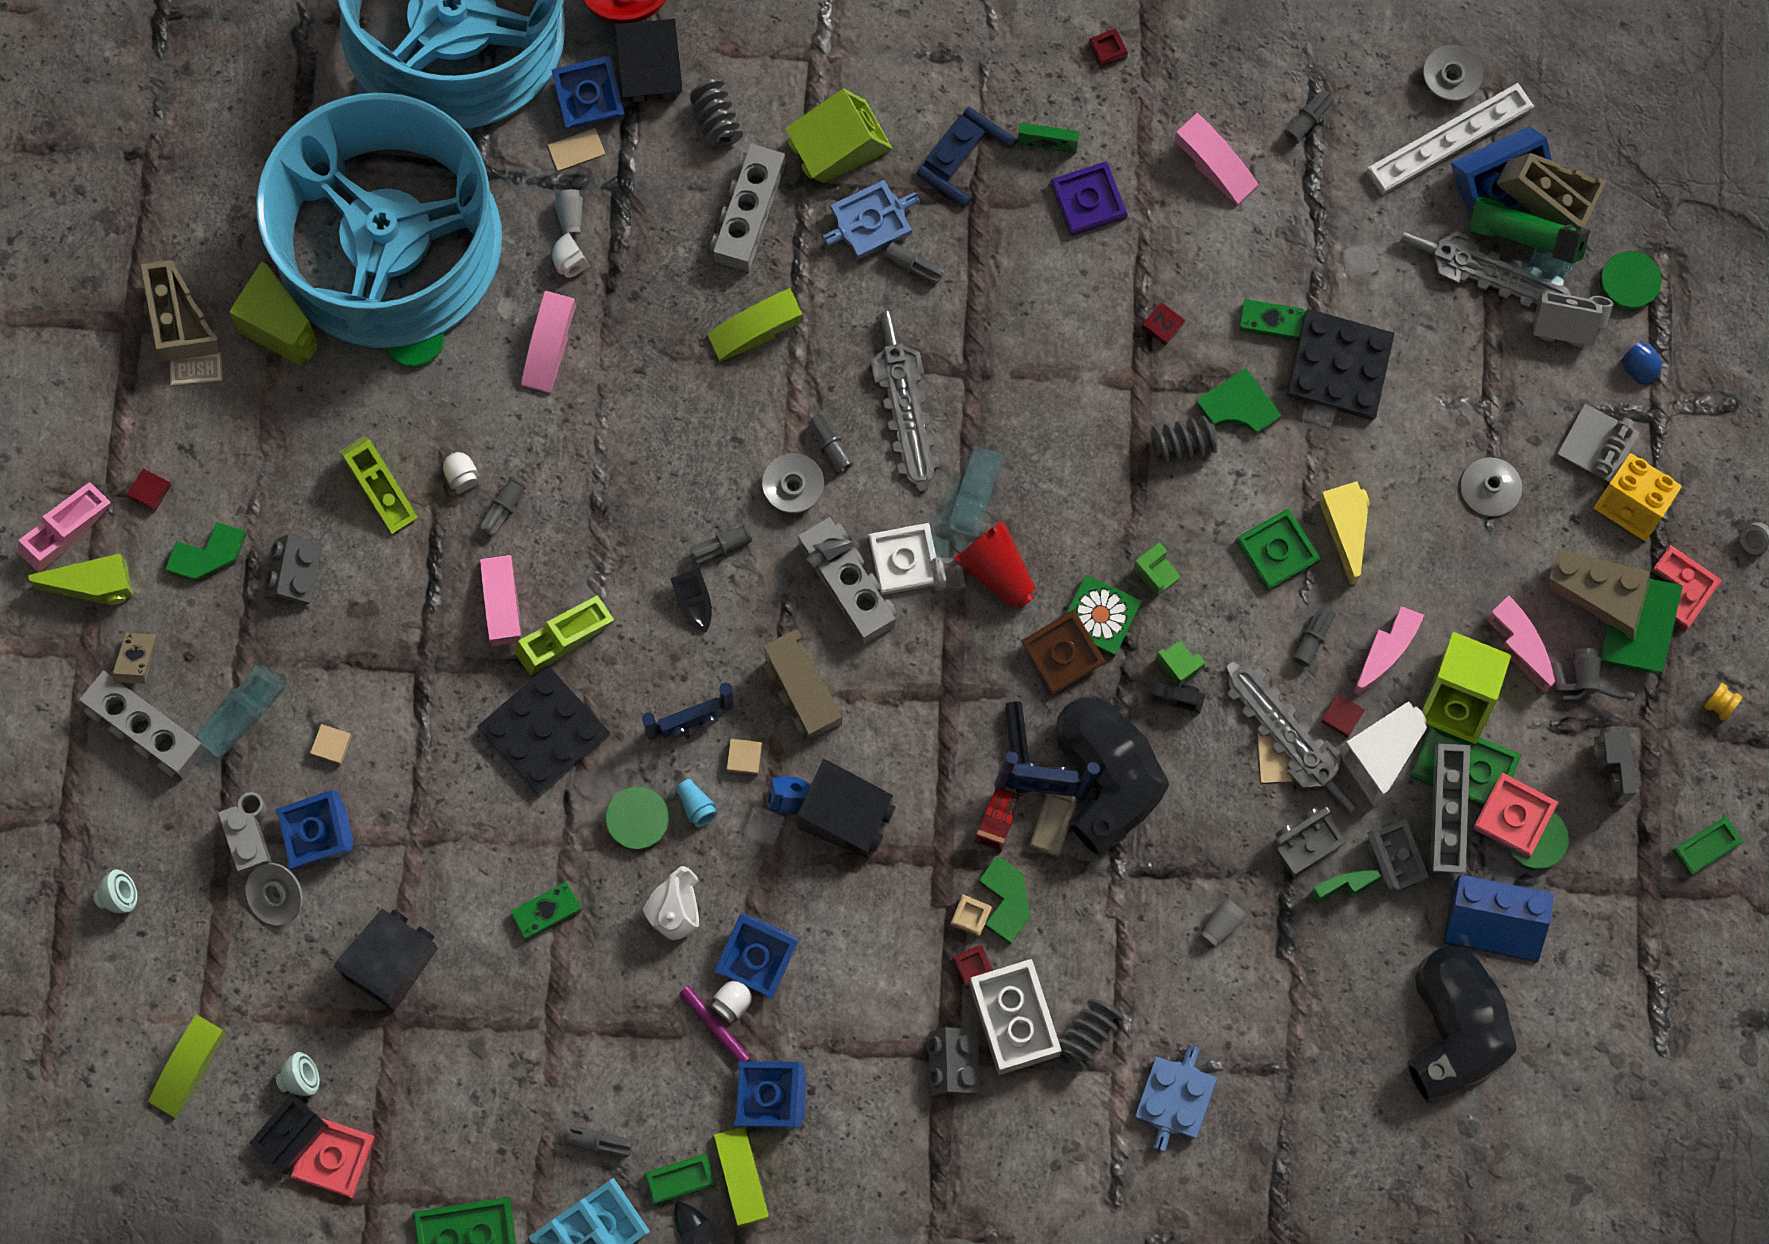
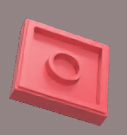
[1472,773,1558,858]
[291,1118,375,1199]

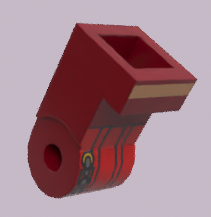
[975,788,1020,852]

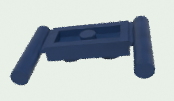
[916,106,1018,208]
[642,683,734,740]
[994,752,1100,800]

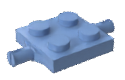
[822,180,920,260]
[1135,1045,1217,1152]

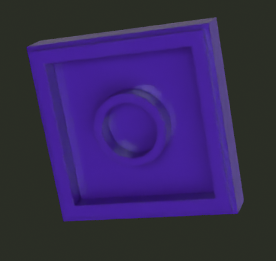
[1050,161,1128,236]

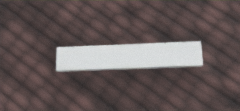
[1366,83,1534,196]

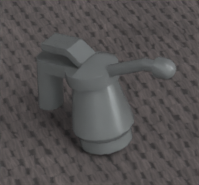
[1551,648,1635,701]

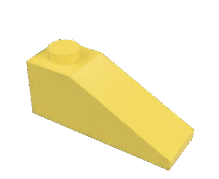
[1319,481,1370,585]

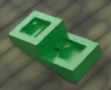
[1310,871,1381,904]

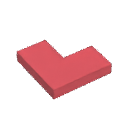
[1651,545,1722,631]

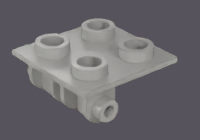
[1557,404,1640,483]

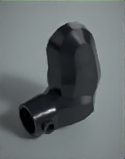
[1054,696,1169,856]
[1407,946,1517,1103]

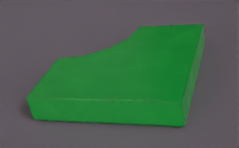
[1196,368,1282,435]

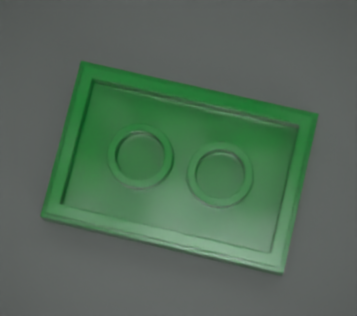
[1601,579,1683,675]
[1410,726,1522,807]
[413,1197,517,1244]

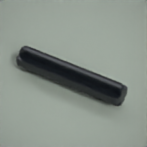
[1005,701,1032,794]

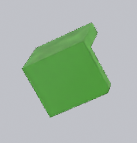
[1133,542,1180,597]
[1155,641,1205,687]

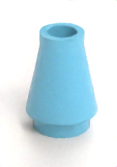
[676,779,717,827]

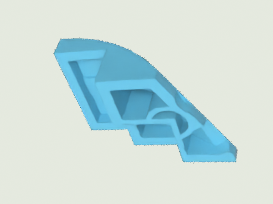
[528,1178,650,1244]

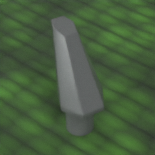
[805,539,855,569]

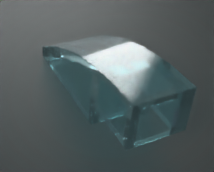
[949,446,1004,537]
[195,664,288,757]

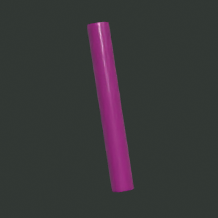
[679,985,751,1062]

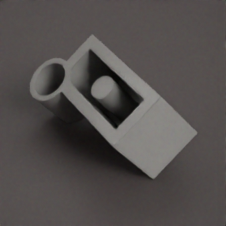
[1533,290,1613,347]
[218,792,272,879]

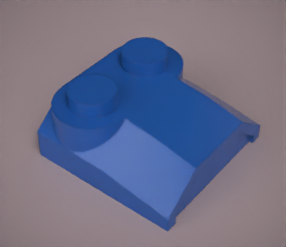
[551,56,624,129]
[275,790,353,870]
[714,913,799,999]
[734,1061,806,1130]

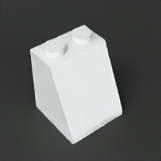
[1340,702,1427,807]

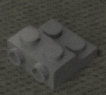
[1588,727,1637,807]

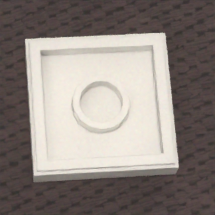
[868,523,941,595]

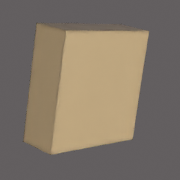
[310,724,352,765]
[727,739,762,775]
[950,895,992,937]

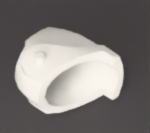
[643,866,699,940]

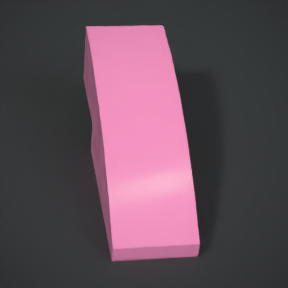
[1174,113,1259,206]
[521,291,576,394]
[18,482,111,573]
[480,555,522,646]
[1487,596,1555,693]
[1353,606,1424,695]

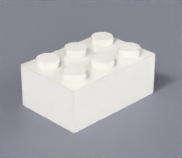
[969,959,1062,1075]

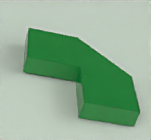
[165,522,247,582]
[979,855,1030,944]

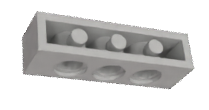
[710,144,786,273]
[798,517,897,646]
[79,670,206,779]
[1430,744,1470,874]

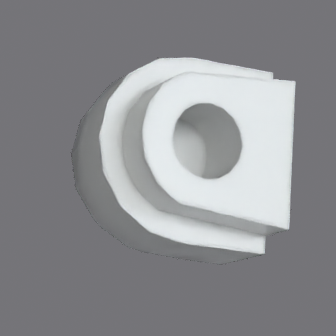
[552,232,591,278]
[443,452,480,494]
[711,980,752,1024]

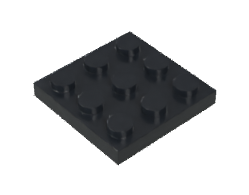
[1286,309,1395,420]
[477,665,611,797]

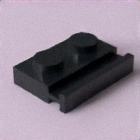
[249,1093,329,1175]

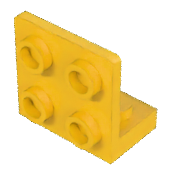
[1593,453,1682,542]

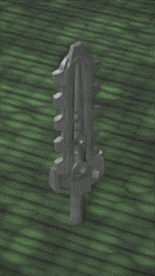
[1400,231,1572,308]
[871,311,940,493]
[1226,662,1358,815]

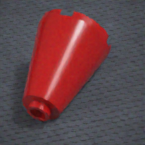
[954,520,1036,609]

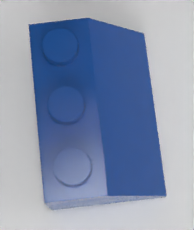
[1450,126,1552,214]
[1444,874,1555,962]

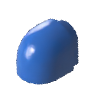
[1621,341,1662,384]
[767,776,810,814]

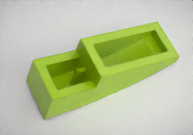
[707,288,803,362]
[514,595,614,676]
[148,1014,227,1119]
[714,1127,770,1228]

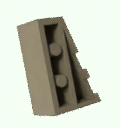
[1496,153,1607,228]
[141,260,218,363]
[1550,550,1650,640]
[762,629,842,742]

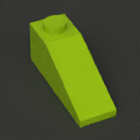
[339,436,418,534]
[28,553,134,605]

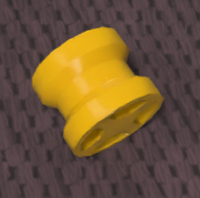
[1704,683,1743,722]

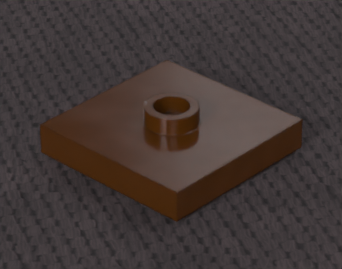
[1021,609,1106,695]

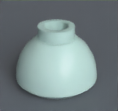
[94,869,137,913]
[276,1052,320,1096]

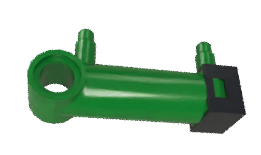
[1468,197,1591,264]

